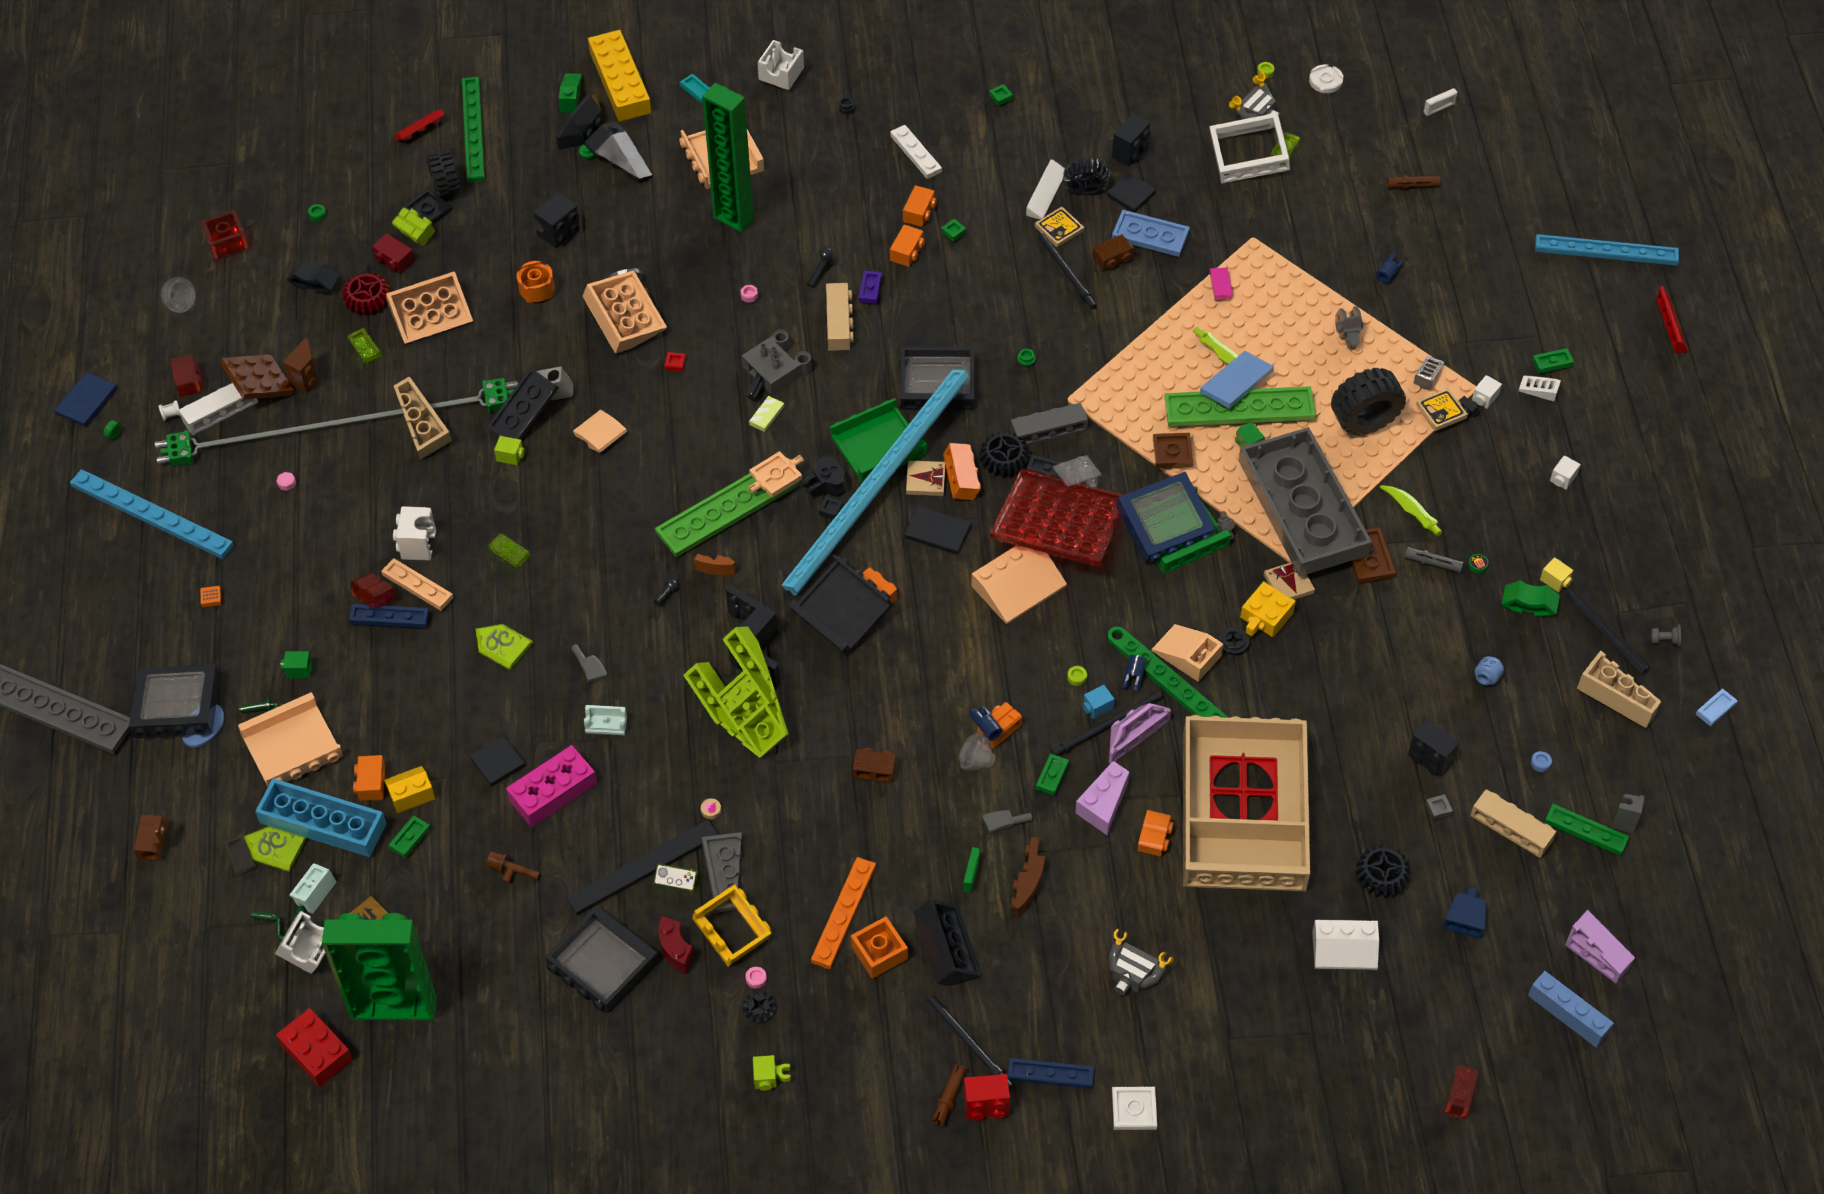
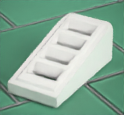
[1519,376,1561,401]

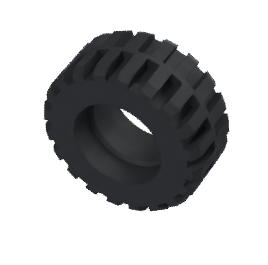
[1331,368,1406,435]

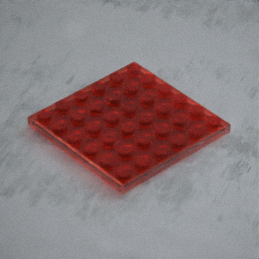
[990,469,1123,567]

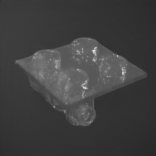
[1052,455,1102,488]

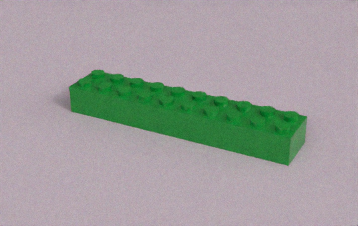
[702,83,754,233]

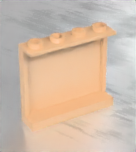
[679,129,764,189]

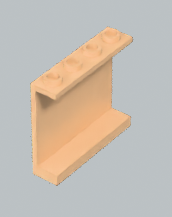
[238,692,343,786]

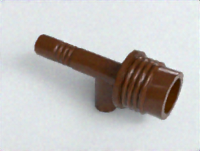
[486,851,540,883]

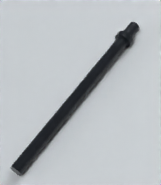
[1051,691,1163,756]

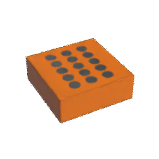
[201,586,222,608]

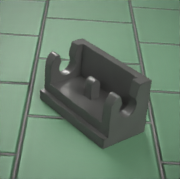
[1611,794,1644,833]

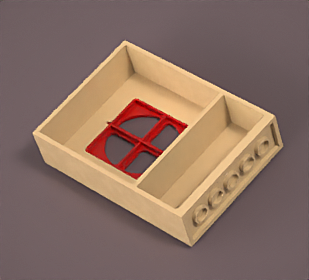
[1183,715,1310,891]

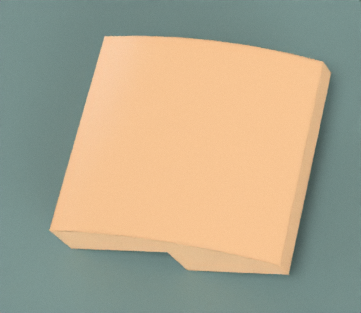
[573,410,627,453]

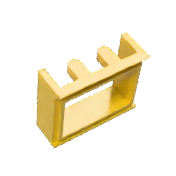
[692,884,771,967]

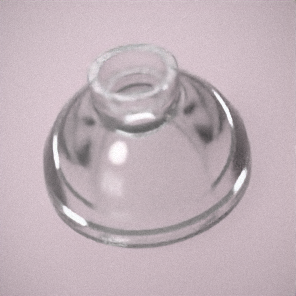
[161,277,195,313]
[959,733,995,771]

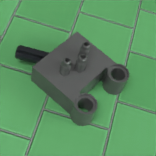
[741,330,812,400]

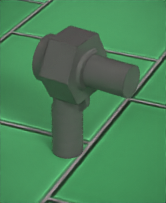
[1217,511,1235,540]

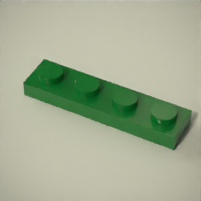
[1544,804,1629,856]

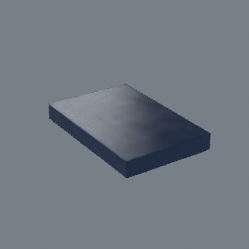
[54,372,118,427]

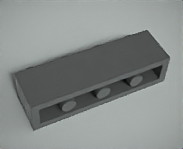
[1010,403,1088,445]

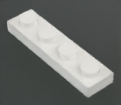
[890,125,942,179]

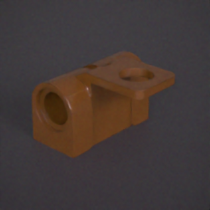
[134,815,168,861]

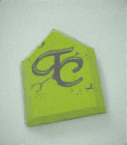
[476,624,533,670]
[243,826,307,872]

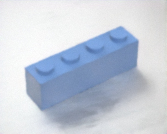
[1528,971,1614,1048]

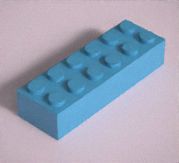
[255,778,387,857]

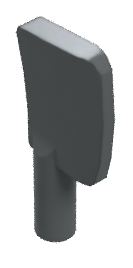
[571,644,607,682]
[983,810,1032,833]

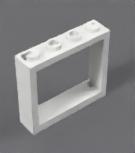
[1210,113,1290,184]

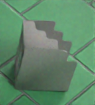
[537,366,573,400]

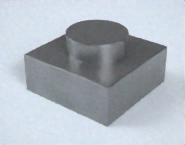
[1425,794,1453,820]

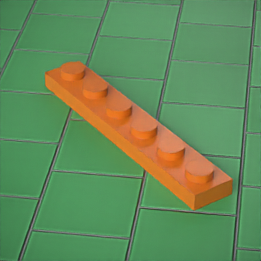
[811,857,876,969]

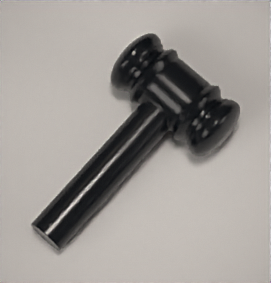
[807,247,834,288]

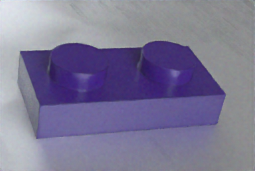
[859,270,882,304]

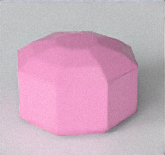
[741,285,758,303]
[276,472,296,491]

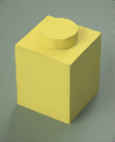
[1540,557,1573,593]

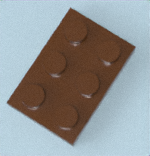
[1351,527,1396,583]

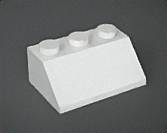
[1313,920,1379,970]

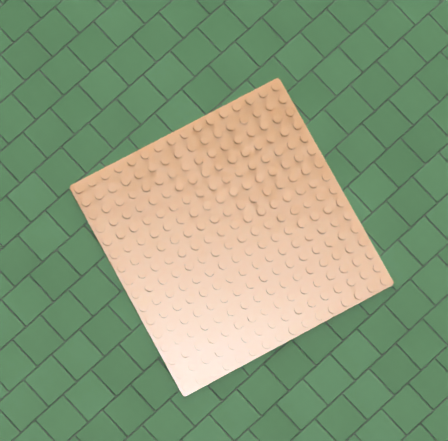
[1068,238,1476,563]

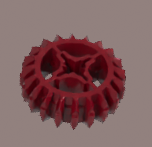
[342,272,391,316]

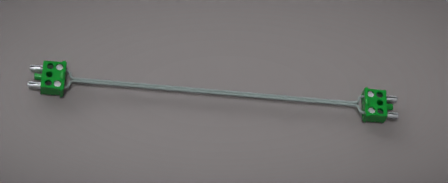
[155,378,518,467]

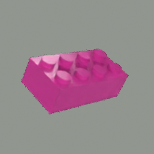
[506,745,597,827]

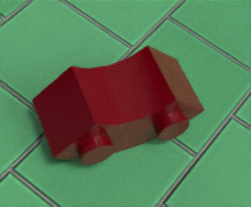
[658,916,694,975]

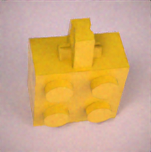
[1240,581,1296,637]

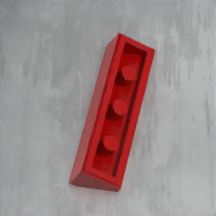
[1656,286,1688,353]

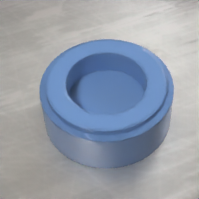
[1531,751,1552,772]

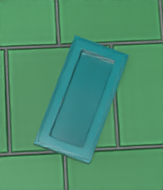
[680,74,709,104]

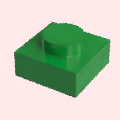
[989,84,1013,106]
[941,219,966,242]

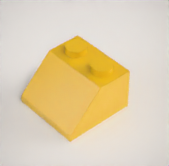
[384,766,435,813]

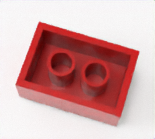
[276,1008,353,1087]

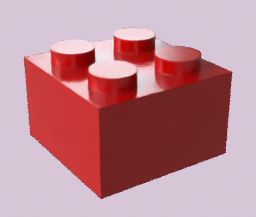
[964,1074,1010,1121]

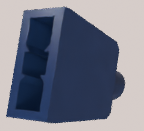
[1443,887,1486,939]

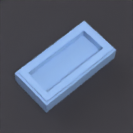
[1696,688,1738,727]

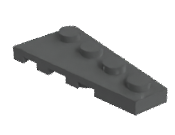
[701,832,742,913]

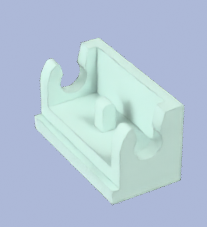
[584,705,627,735]
[290,863,337,914]

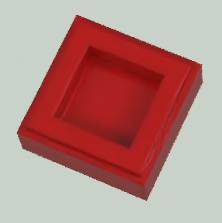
[664,352,686,372]

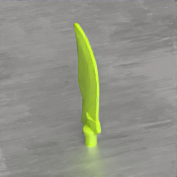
[1193,327,1238,364]
[1380,485,1442,536]

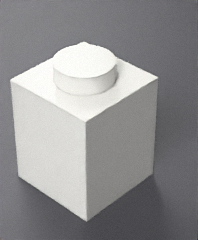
[1472,375,1502,409]
[1550,456,1580,490]

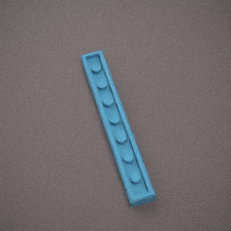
[1535,234,1679,265]

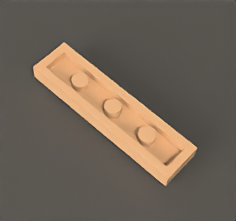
[381,558,453,611]

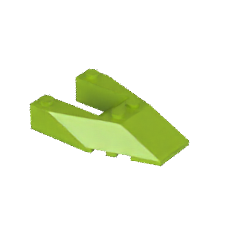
[684,626,788,758]

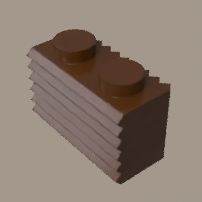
[1092,234,1134,271]
[853,748,896,783]

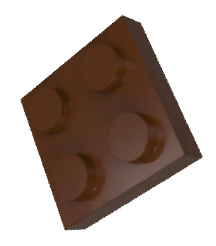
[1153,433,1193,468]

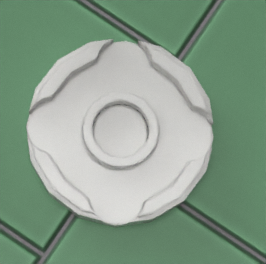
[1309,65,1343,93]

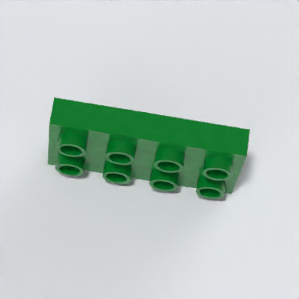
[322,913,437,1020]

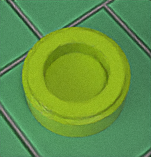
[1257,62,1274,78]
[1067,666,1087,686]

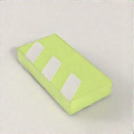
[749,396,784,432]

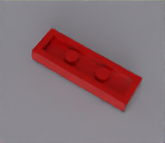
[394,109,444,141]

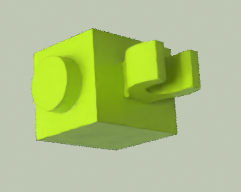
[753,1055,791,1091]

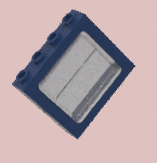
[1115,471,1215,563]

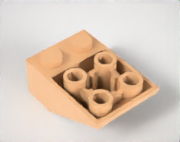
[1151,624,1223,682]

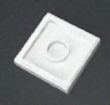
[1112,1087,1157,1130]

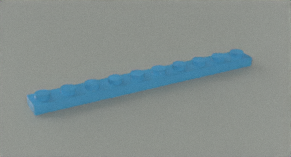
[70,469,234,559]

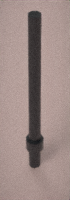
[1039,233,1097,309]
[927,995,1013,1090]

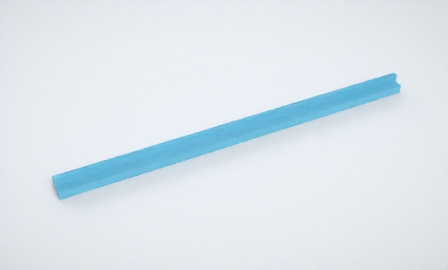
[782,369,969,596]

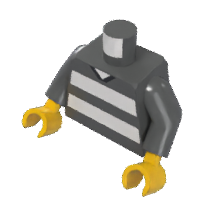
[1229,72,1280,120]
[1109,929,1173,995]

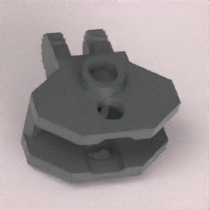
[1335,306,1363,350]

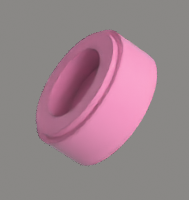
[746,967,767,989]

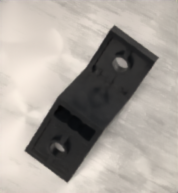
[726,585,780,690]

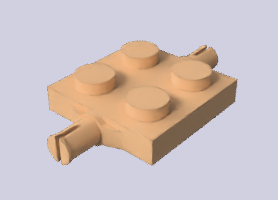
[748,451,804,498]

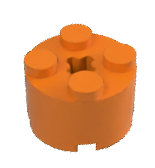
[517,261,555,303]

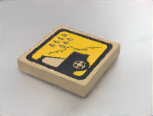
[1035,207,1084,248]
[1416,388,1468,431]

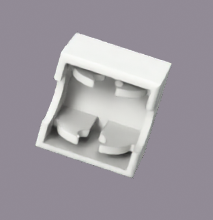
[758,40,804,90]
[393,507,436,560]
[275,911,325,974]

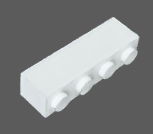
[179,383,258,435]

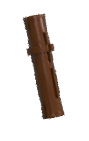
[1386,175,1440,189]
[931,1064,966,1126]

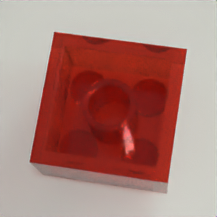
[201,210,249,259]

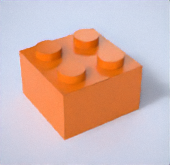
[851,916,908,979]

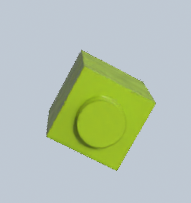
[494,436,525,465]

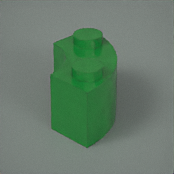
[1502,580,1560,616]

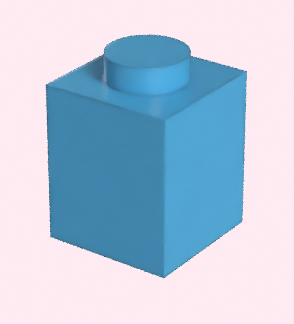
[1082,685,1114,719]

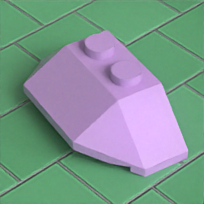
[1109,703,1171,764]

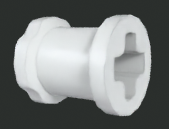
[158,400,181,421]

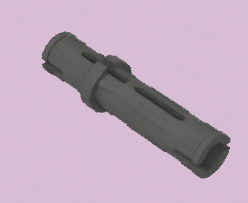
[1404,546,1464,573]

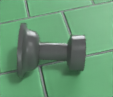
[1652,624,1681,647]

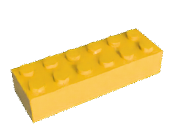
[588,30,651,122]

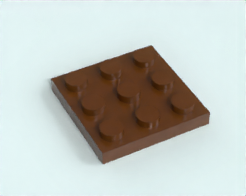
[220,355,294,400]

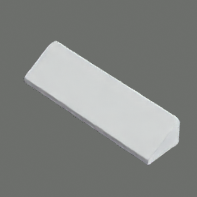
[1026,159,1065,220]

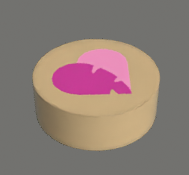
[701,799,721,819]

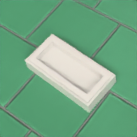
[1424,88,1457,116]

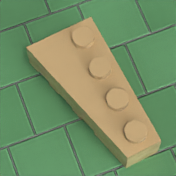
[394,377,452,460]
[1577,651,1661,728]

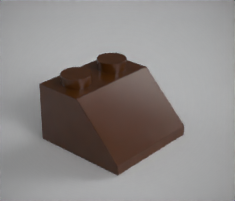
[283,338,318,394]

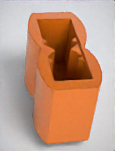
[1137,810,1174,857]

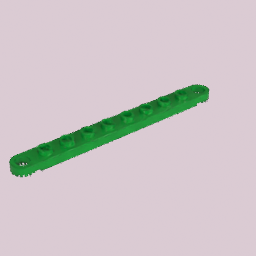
[1107,627,1229,718]

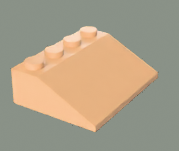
[583,270,667,354]
[386,271,473,344]
[972,536,1067,624]

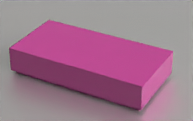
[1209,267,1233,300]

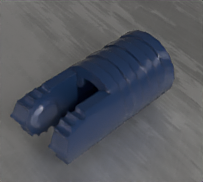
[1376,252,1404,283]
[1121,654,1147,693]
[969,706,1003,741]

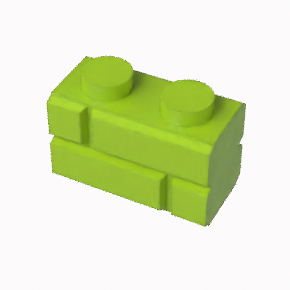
[392,208,435,246]

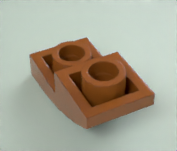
[694,554,736,576]

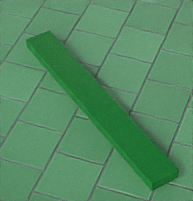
[462,77,485,183]

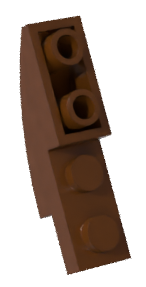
[1011,837,1045,918]

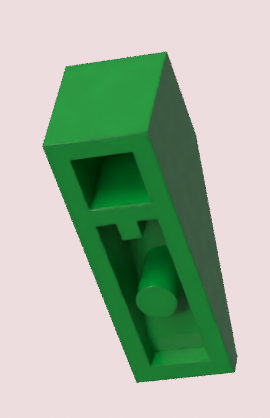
[559,73,583,113]

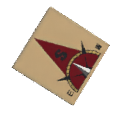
[906,461,945,496]
[1264,562,1315,600]

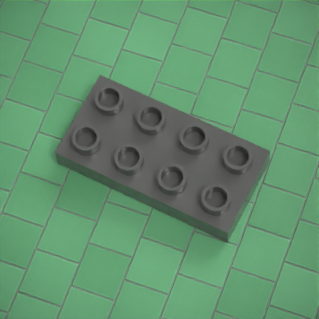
[1238,427,1372,577]

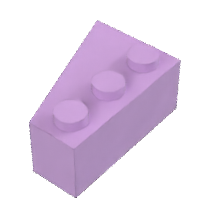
[1075,761,1129,835]
[1565,910,1635,983]

